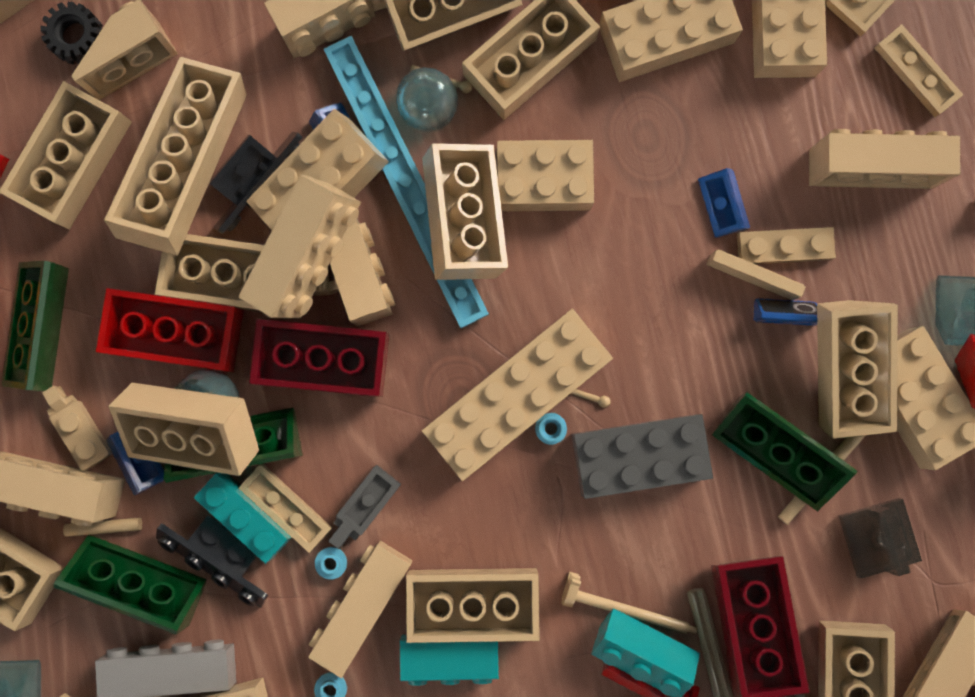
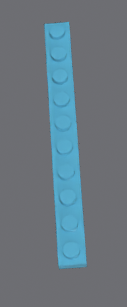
[324,36,489,329]

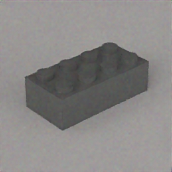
[571,414,713,499]

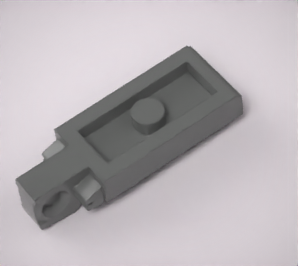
[329,465,401,549]

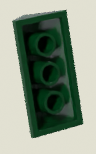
[1,260,69,391]
[712,392,857,512]
[164,407,303,483]
[53,535,207,635]

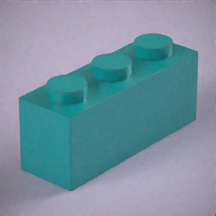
[194,473,292,564]
[591,608,700,697]
[400,634,499,686]

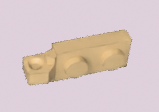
[42,386,113,472]

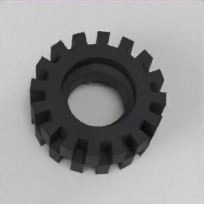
[40,2,103,65]

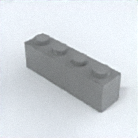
[95,639,237,697]

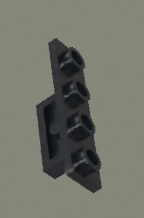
[209,132,302,234]
[156,516,268,608]

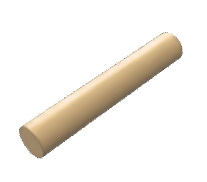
[63,518,142,537]

